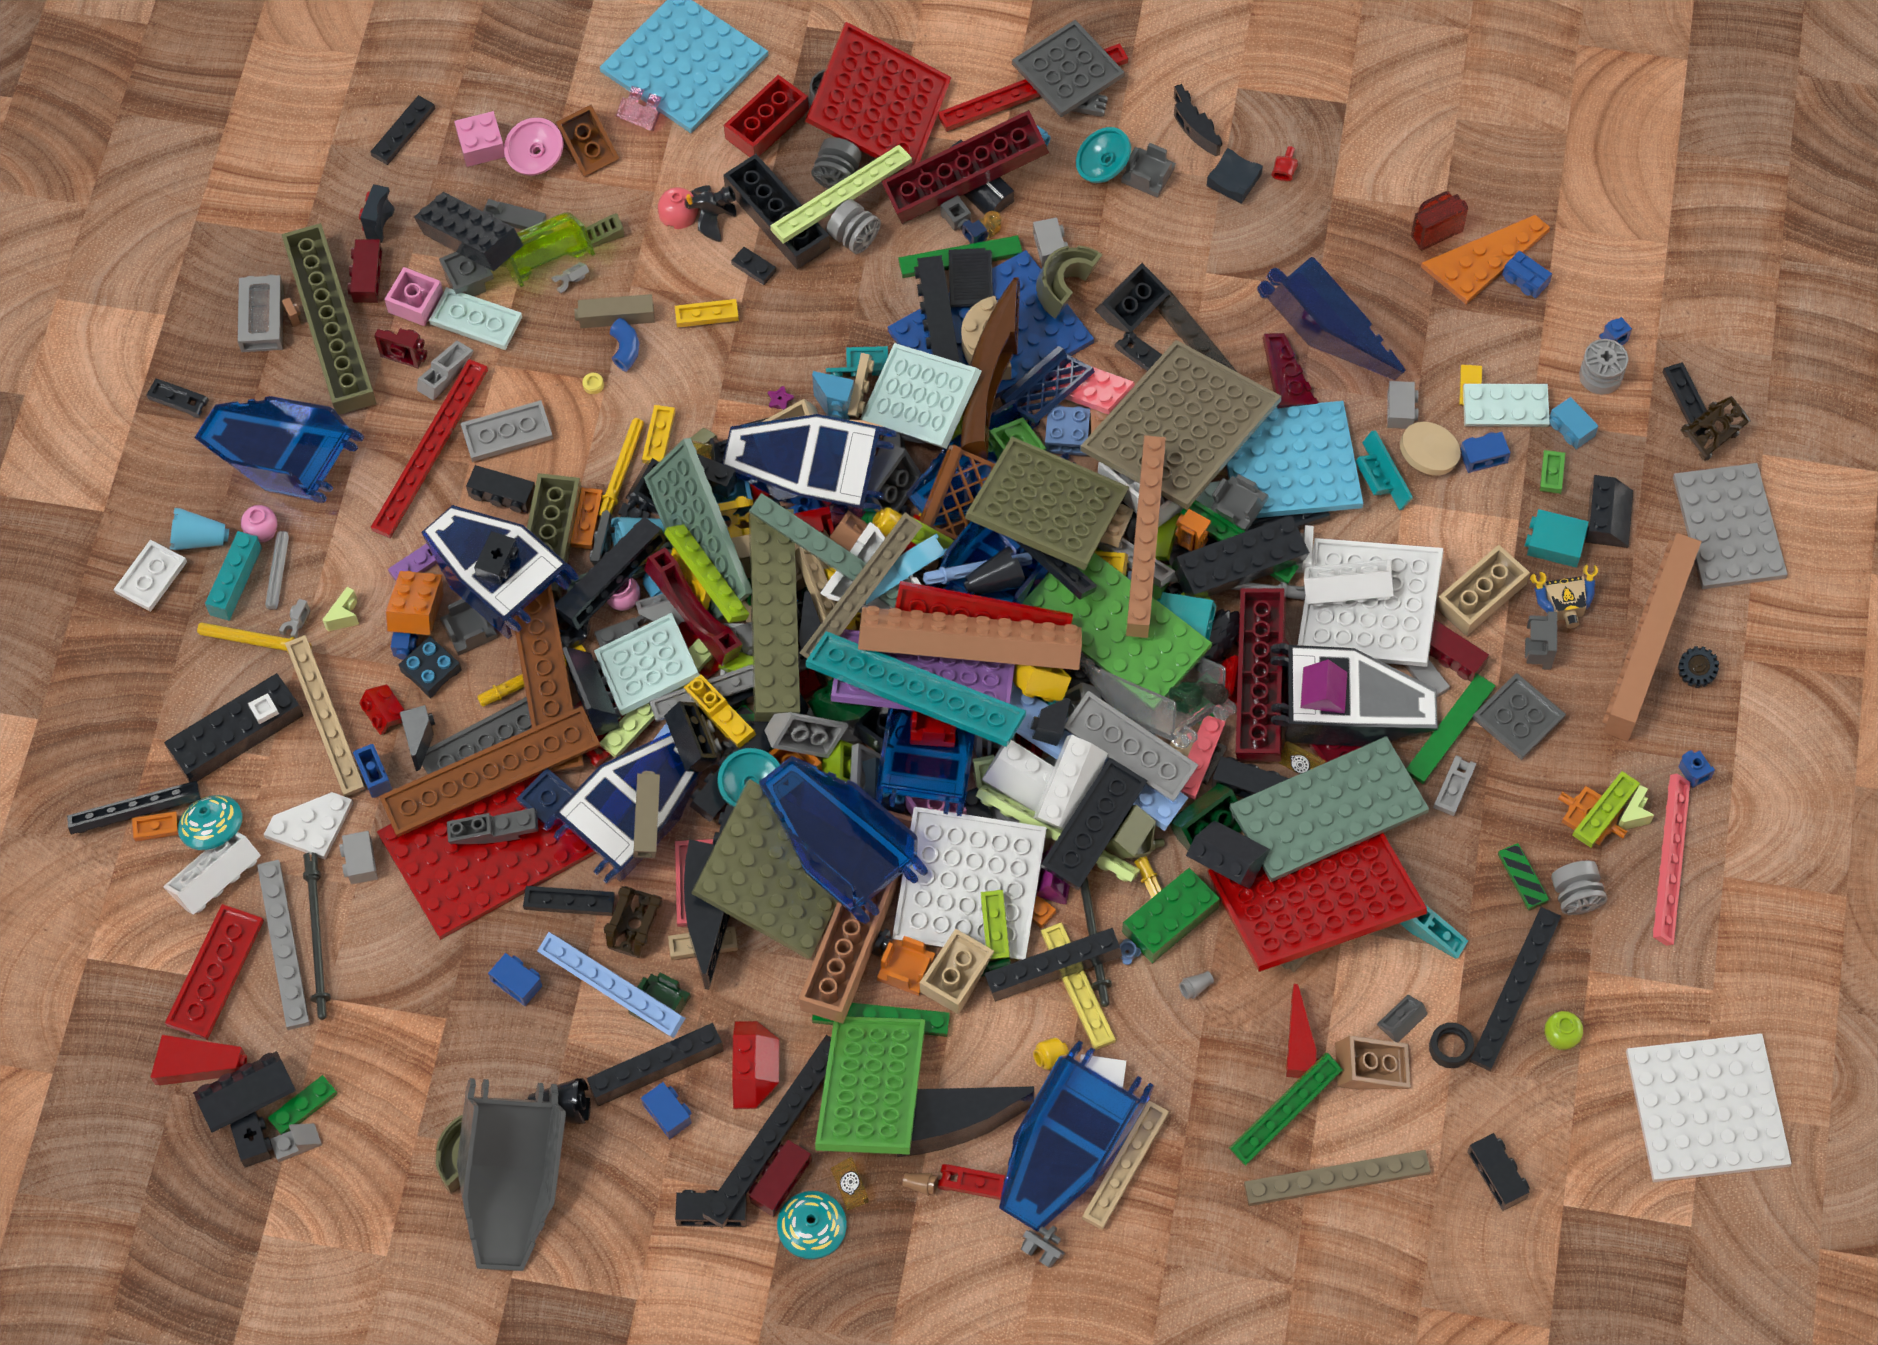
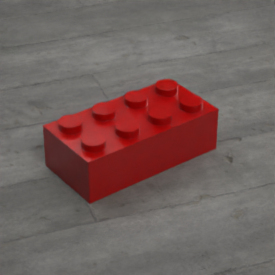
[724,74,809,157]

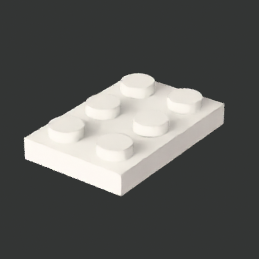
[114,540,187,612]

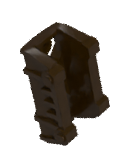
[1680,396,1751,461]
[604,886,663,958]

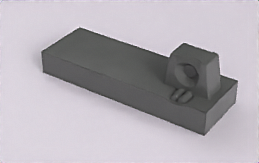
[483,199,547,234]

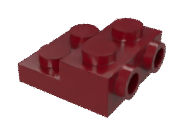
[374,328,428,369]

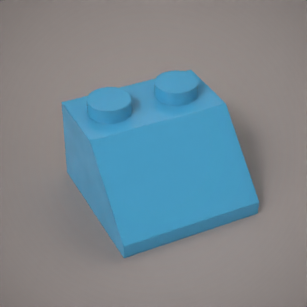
[812,371,854,420]

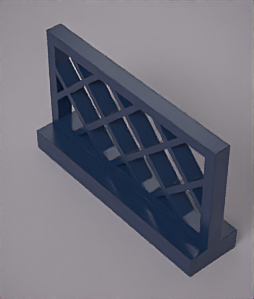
[999,346,1095,424]

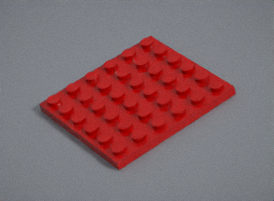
[805,21,952,171]

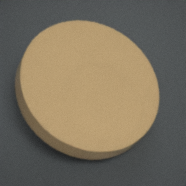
[1400,422,1461,475]

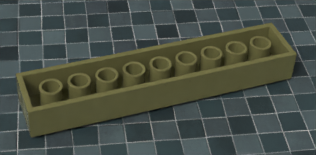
[281,223,377,416]
[749,509,800,722]

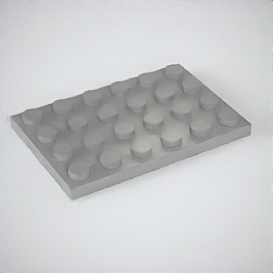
[1673,463,1788,590]

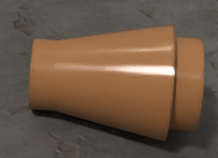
[903,1173,938,1196]

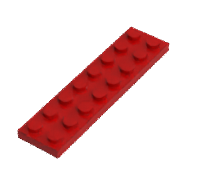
[895,581,1073,626]

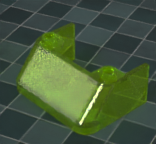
[504,212,596,287]

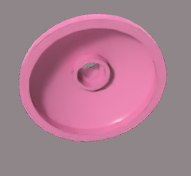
[504,118,563,176]

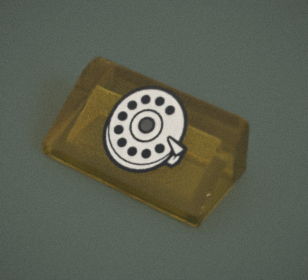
[1278,741,1326,774]
[830,1157,869,1210]

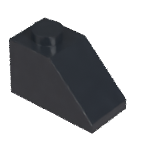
[1030,698,1070,746]

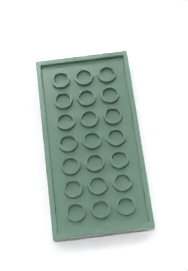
[644,438,752,622]
[1230,736,1429,882]

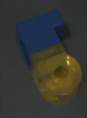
[962,211,1001,244]

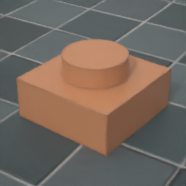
[282,298,301,327]

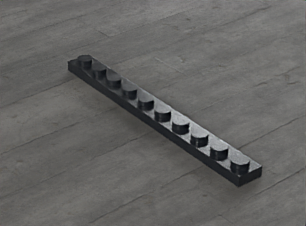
[703,1034,831,1229]

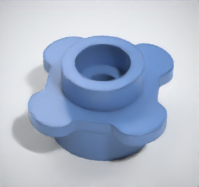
[1119,939,1141,965]

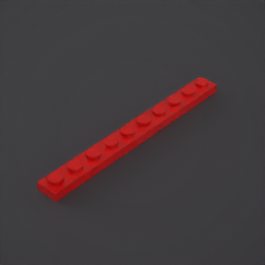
[938,43,1128,132]
[371,359,488,539]

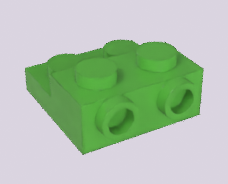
[988,418,1046,461]

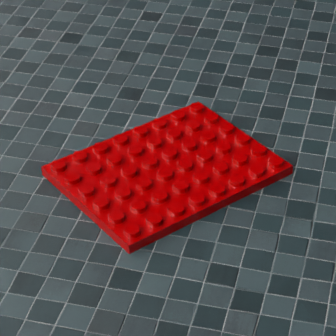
[377,774,596,940]
[1207,833,1427,972]

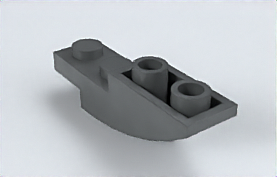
[447,808,539,844]

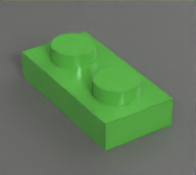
[1540,450,1565,494]

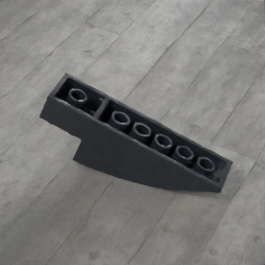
[684,805,734,990]
[897,1086,1034,1157]

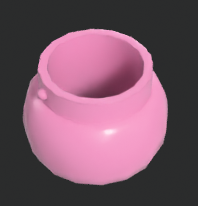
[241,505,277,543]
[607,577,640,611]

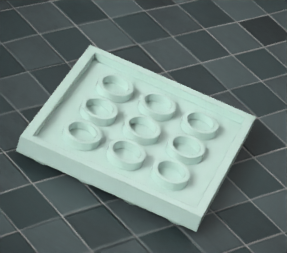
[594,613,700,716]

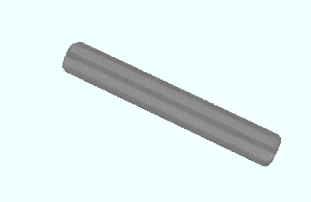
[265,531,289,610]

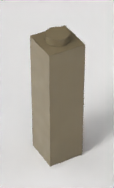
[574,294,655,328]
[633,771,660,858]

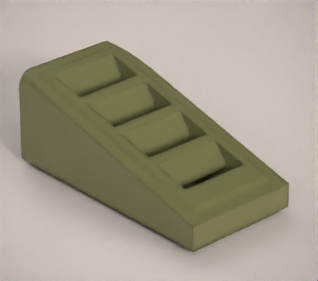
[579,213,625,249]

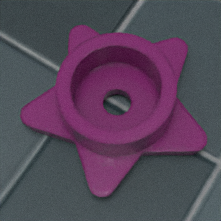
[768,386,794,410]

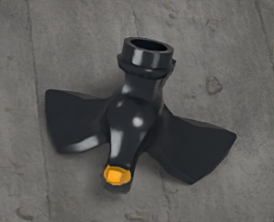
[684,185,736,242]

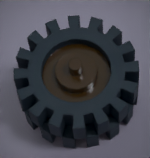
[1678,646,1719,688]

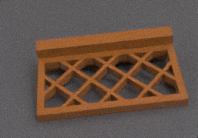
[919,445,995,545]

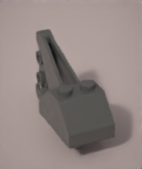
[862,429,927,512]

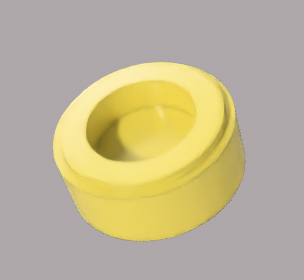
[582,373,604,394]

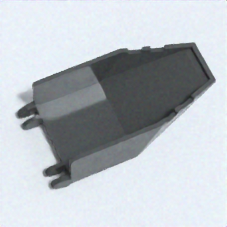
[457,1078,566,1271]

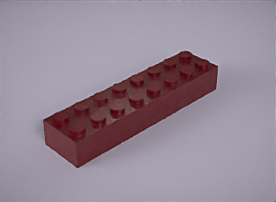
[882,110,1049,224]
[1235,588,1286,762]

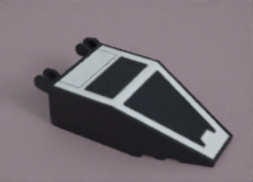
[1271,643,1438,747]

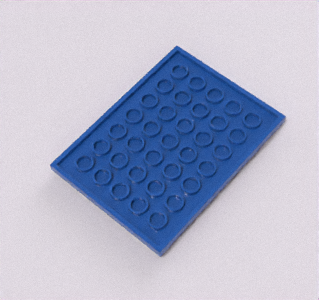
[887,250,1094,399]

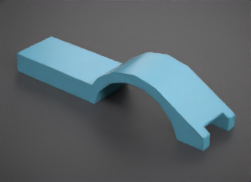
[865,534,948,605]

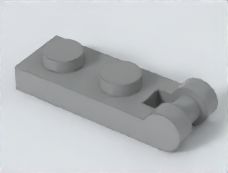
[1433,755,1477,816]

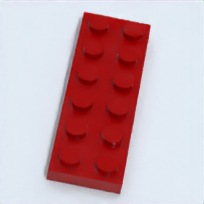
[165,904,264,1040]

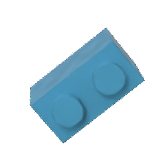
[1549,397,1598,450]

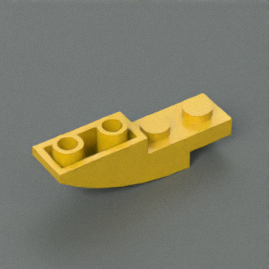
[684,674,756,748]

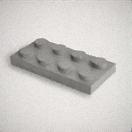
[460,400,553,462]

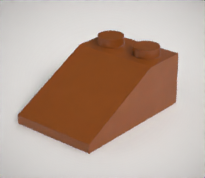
[555,105,620,177]

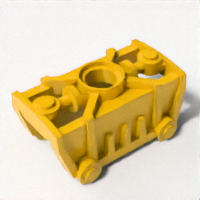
[718,496,753,538]

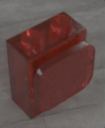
[1411,191,1468,251]

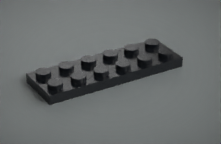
[1040,758,1148,890]

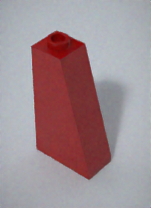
[150,1035,247,1086]

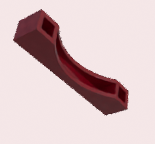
[645,547,743,667]

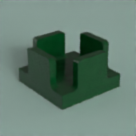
[628,972,691,1029]

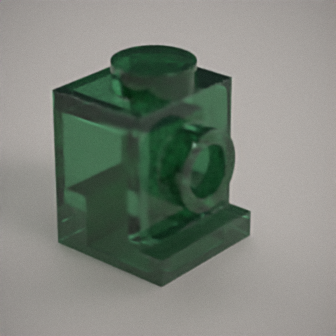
[1169,681,1202,714]

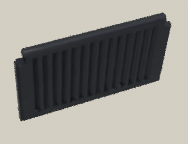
[948,248,993,308]

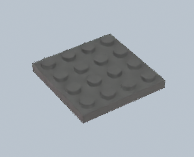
[1012,20,1125,117]

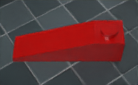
[1286,984,1319,1078]

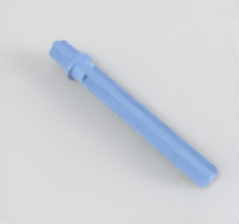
[923,552,1032,585]

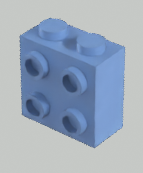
[1045,405,1090,456]

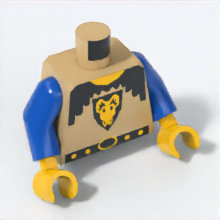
[1530,565,1598,628]

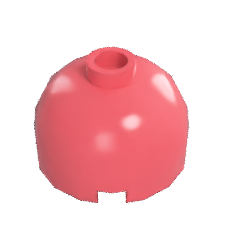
[658,187,699,229]

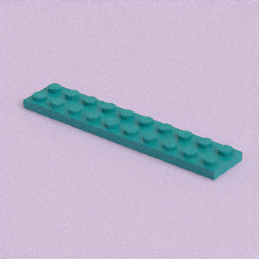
[806,631,1026,747]

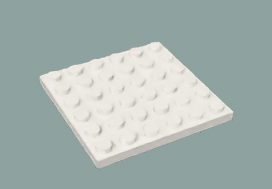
[1298,538,1443,667]
[892,807,1047,960]
[1626,1034,1791,1182]

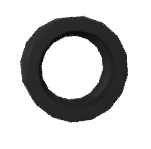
[1429,1022,1474,1068]

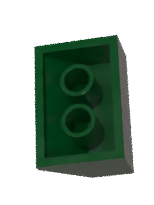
[1170,783,1242,851]

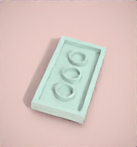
[429,287,522,350]
[1463,384,1550,427]

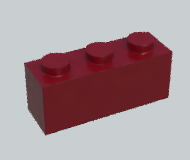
[347,239,383,303]
[1429,620,1489,682]
[749,1140,812,1217]

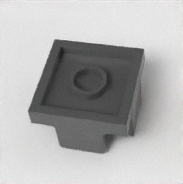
[1121,143,1176,198]
[439,252,494,296]
[1210,474,1269,532]
[440,597,498,656]
[1525,611,1557,670]

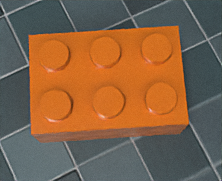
[386,571,444,635]

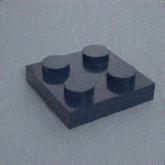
[516,769,577,829]

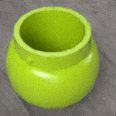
[1545,1011,1583,1050]

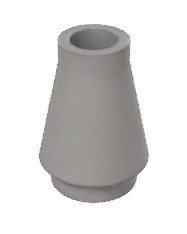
[1179,971,1214,999]

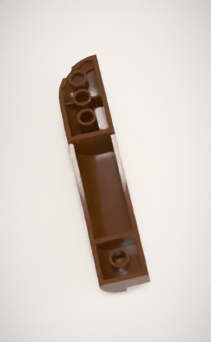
[961,277,1020,463]

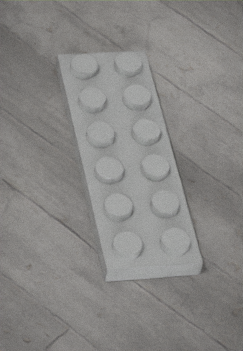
[1064,691,1198,802]

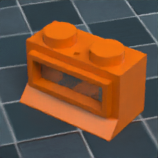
[1175,509,1211,551]

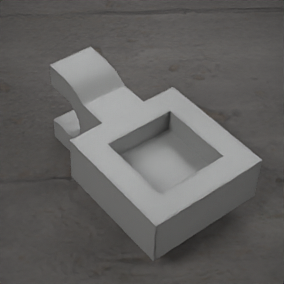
[551,262,590,293]
[279,599,310,639]

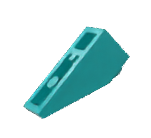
[1399,904,1468,959]

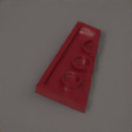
[1262,333,1319,409]

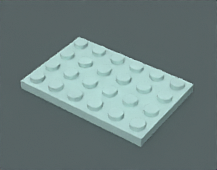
[860,343,982,449]

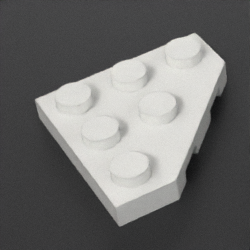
[264,792,353,860]

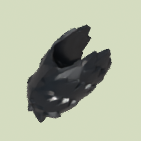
[1195,609,1240,672]

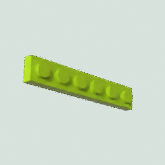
[664,524,750,623]

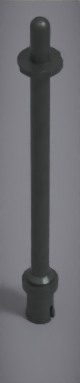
[303,852,331,1020]
[1080,877,1112,1007]

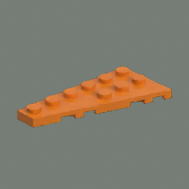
[1421,215,1550,305]

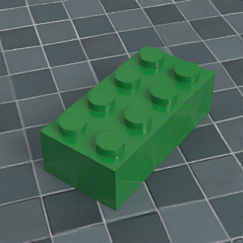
[1122,867,1220,963]

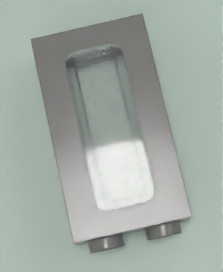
[238,275,284,352]

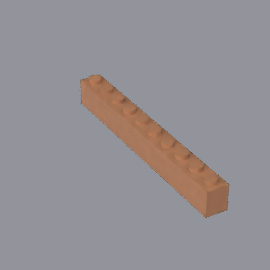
[1126,435,1166,638]

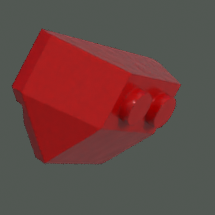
[732,1021,780,1109]

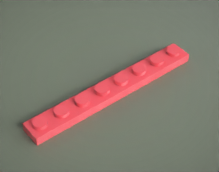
[1653,774,1690,946]

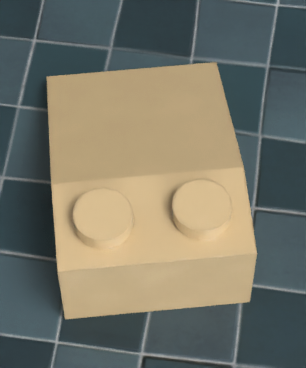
[920,928,994,1014]

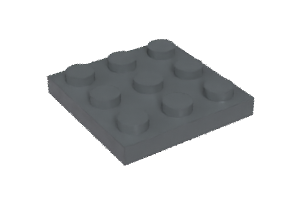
[1472,673,1566,760]

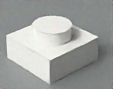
[248,693,279,724]

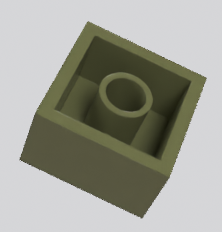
[1105,805,1164,860]

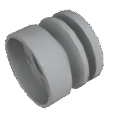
[826,199,881,254]
[1579,339,1628,395]
[1551,861,1608,915]

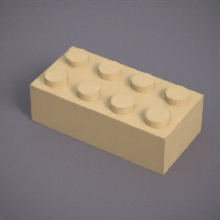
[1436,545,1530,636]

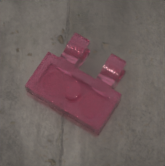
[616,86,662,131]

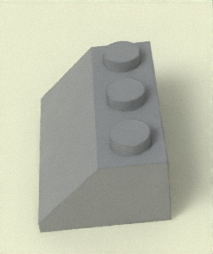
[764,712,848,758]

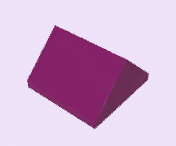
[1300,659,1347,713]
[1036,847,1070,905]

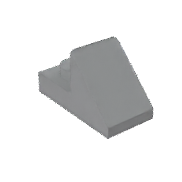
[270,1123,322,1162]

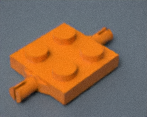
[1558,786,1628,846]

